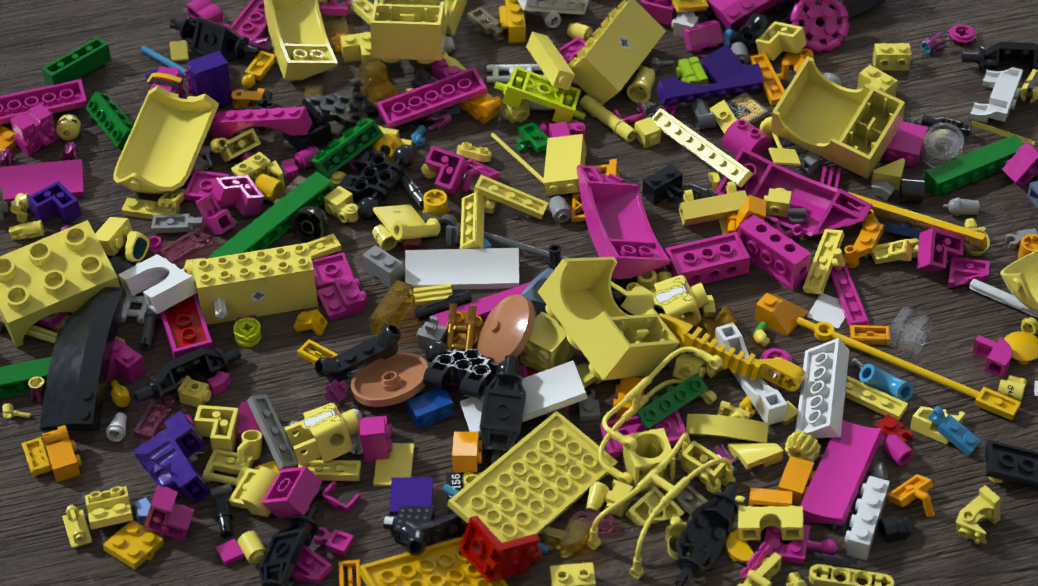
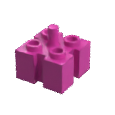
[10,103,58,156]

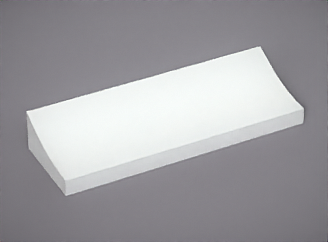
[405,248,519,291]
[795,338,849,439]
[460,360,588,438]

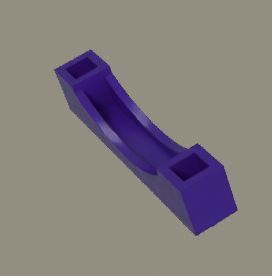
[656,63,765,106]

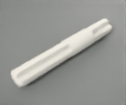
[969,279,1038,318]

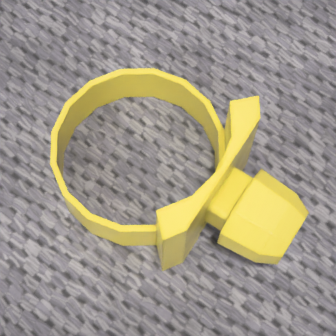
[964,218,990,256]
[665,516,691,560]

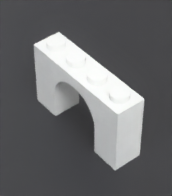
[118,254,197,314]

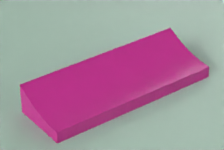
[377,67,488,129]
[0,79,87,125]
[0,159,85,204]
[800,420,883,525]

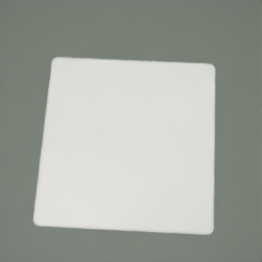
[807,293,845,328]

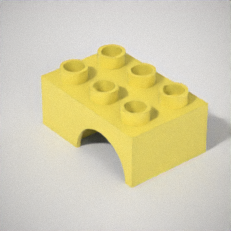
[370,0,450,64]
[772,56,905,179]
[0,220,120,348]
[538,257,680,380]

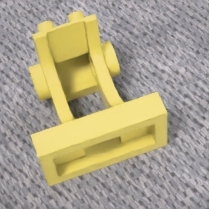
[956,485,1001,544]

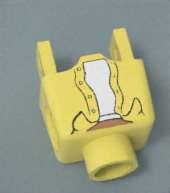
[651,275,710,327]
[285,403,360,466]

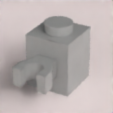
[416,316,447,349]

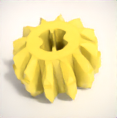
[785,430,821,462]

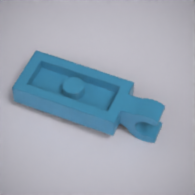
[928,406,981,456]

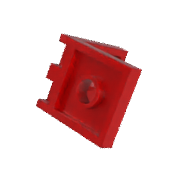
[459,516,540,583]

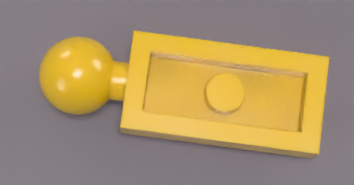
[242,51,276,89]

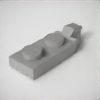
[151,214,204,233]

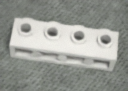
[844,476,890,561]

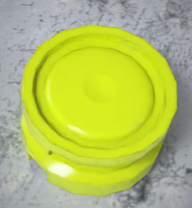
[234,318,261,347]

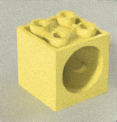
[520,311,574,372]
[623,428,675,493]

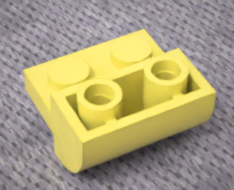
[228,466,278,517]
[85,486,133,530]

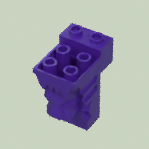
[133,411,210,504]

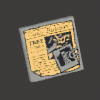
[726,93,768,124]

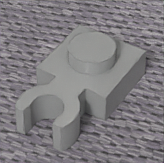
[1005,228,1038,249]
[579,389,600,421]

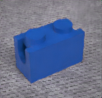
[407,388,454,430]

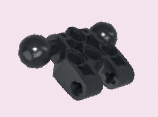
[338,145,416,220]
[423,340,521,400]

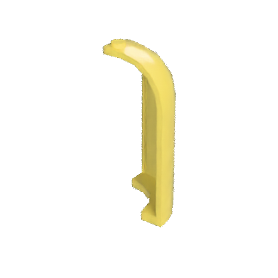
[114,85,219,194]

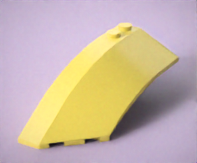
[264,0,338,81]

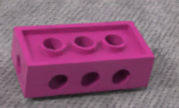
[738,215,811,291]
[665,232,750,287]

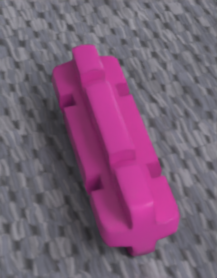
[740,542,773,580]

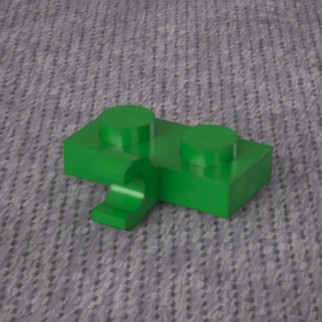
[515,122,549,153]

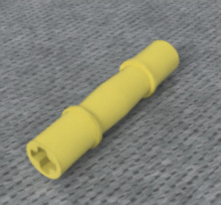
[580,95,637,142]

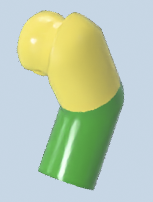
[753,321,770,347]

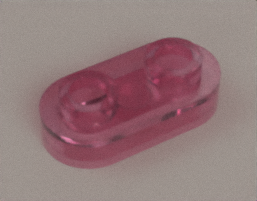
[572,511,614,534]

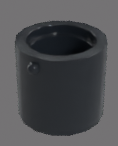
[899,178,925,203]

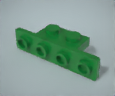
[636,373,708,429]

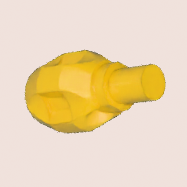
[111,380,131,407]

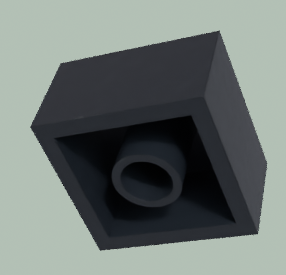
[282,108,332,152]

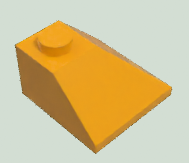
[754,293,808,337]

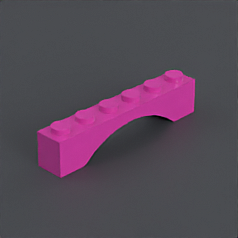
[209,107,313,139]

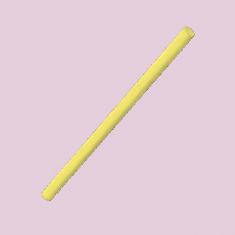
[491,133,544,183]

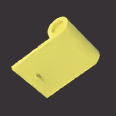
[373,204,441,240]

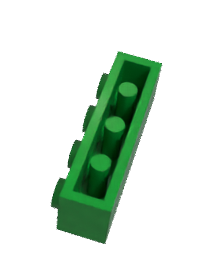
[42,37,111,86]
[85,91,134,150]
[311,118,384,177]

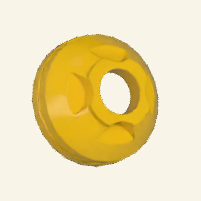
[372,133,404,163]

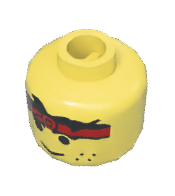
[56,114,81,141]

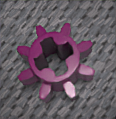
[324,379,349,404]

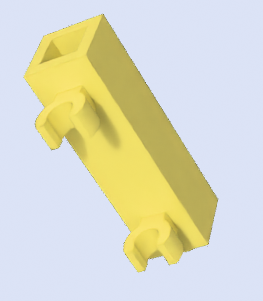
[679,181,748,226]

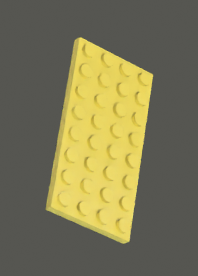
[447,411,618,543]

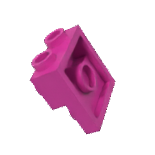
[316,274,367,321]

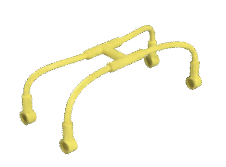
[598,347,723,485]
[586,433,736,579]

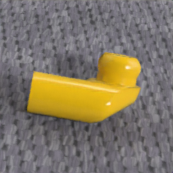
[739,396,755,418]

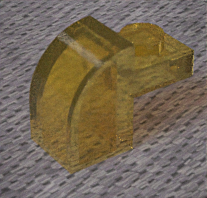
[692,306,738,343]
[542,518,591,558]

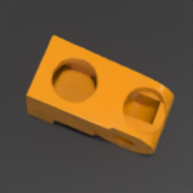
[231,88,266,110]

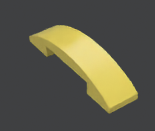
[686,414,769,443]

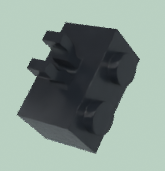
[642,164,683,205]

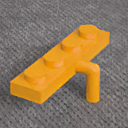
[749,53,789,106]

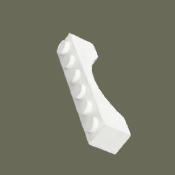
[715,323,787,425]

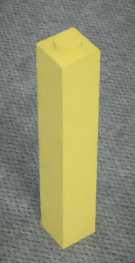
[526,32,575,91]

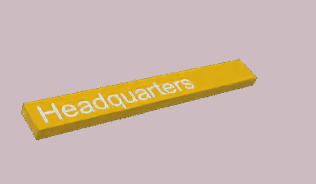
[848,192,988,249]

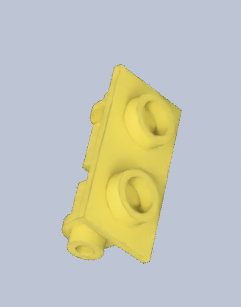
[62,505,92,548]

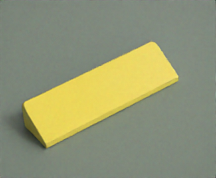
[460,191,485,249]

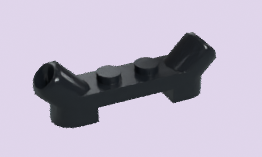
[315,324,401,382]
[400,508,468,556]

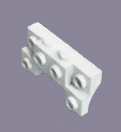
[969,67,1023,123]

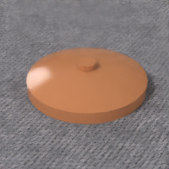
[476,295,535,364]
[351,352,428,407]

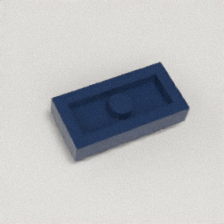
[885,222,925,238]

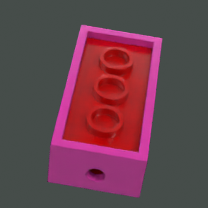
[159,294,213,359]

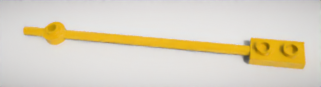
[796,317,1021,421]

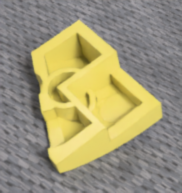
[625,486,685,527]

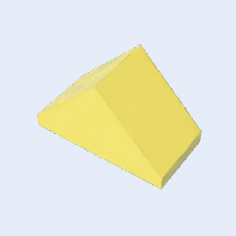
[871,158,905,190]

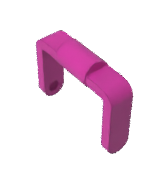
[613,102,646,124]
[322,481,361,512]

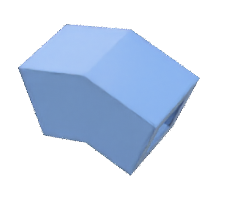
[134,497,151,524]

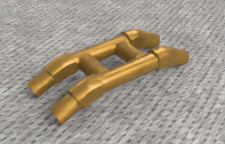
[446,304,477,351]

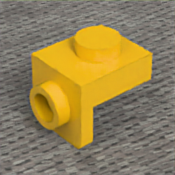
[293,309,328,336]

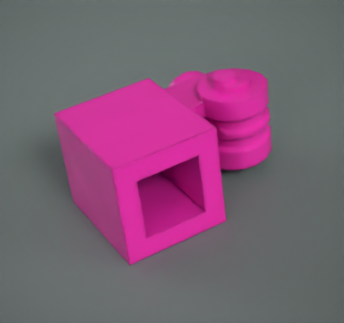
[549,120,585,138]

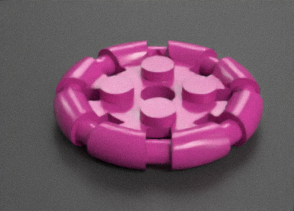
[790,0,850,53]

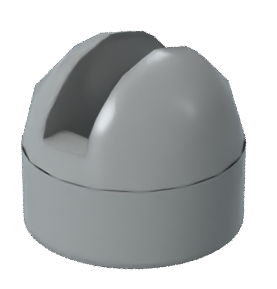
[871,463,888,480]

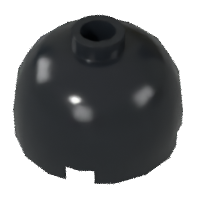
[291,206,329,243]

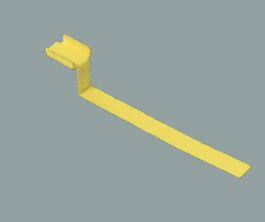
[971,120,1035,146]
[708,171,727,235]

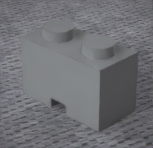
[362,245,404,289]

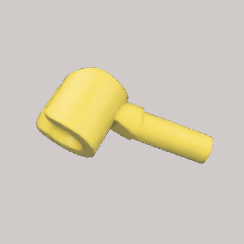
[2,403,31,419]

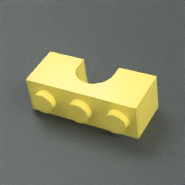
[738,506,804,540]

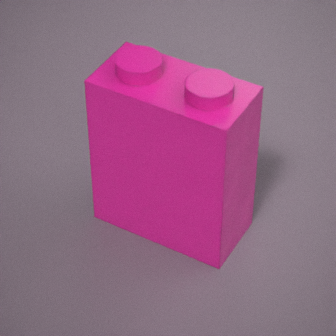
[881,122,928,168]

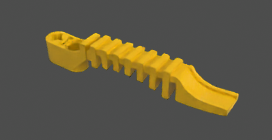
[659,313,806,391]

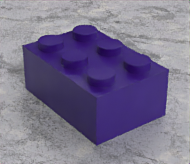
[187,51,233,108]

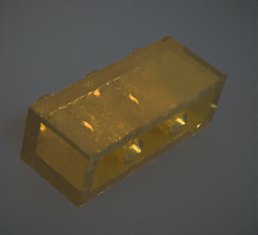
[369,280,414,336]

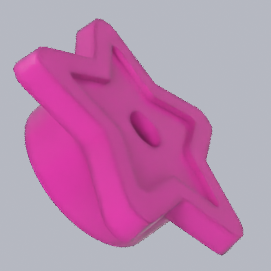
[147,236,167,255]

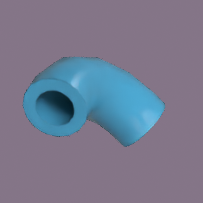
[859,364,913,402]

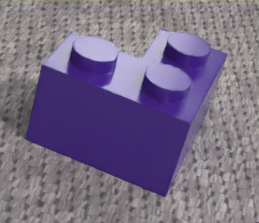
[27,181,82,224]

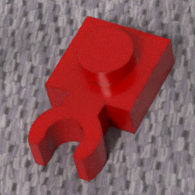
[875,414,913,444]

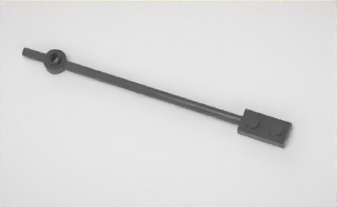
[422,212,630,289]

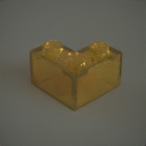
[359,58,398,107]

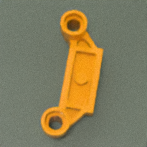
[844,209,884,268]

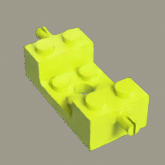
[494,66,586,124]

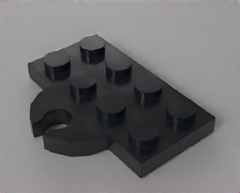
[302,92,379,129]

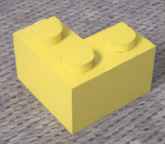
[756,22,807,61]
[340,32,381,71]
[857,65,898,97]
[194,405,239,452]

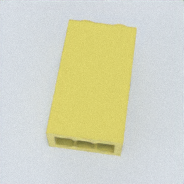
[543,134,587,196]

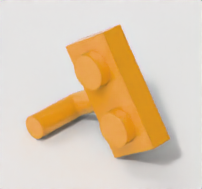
[887,474,935,517]

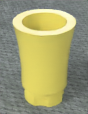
[627,67,656,103]

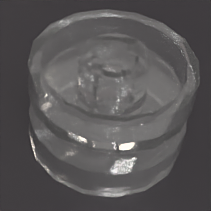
[923,123,964,167]
[887,306,933,357]

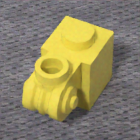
[324,186,359,223]

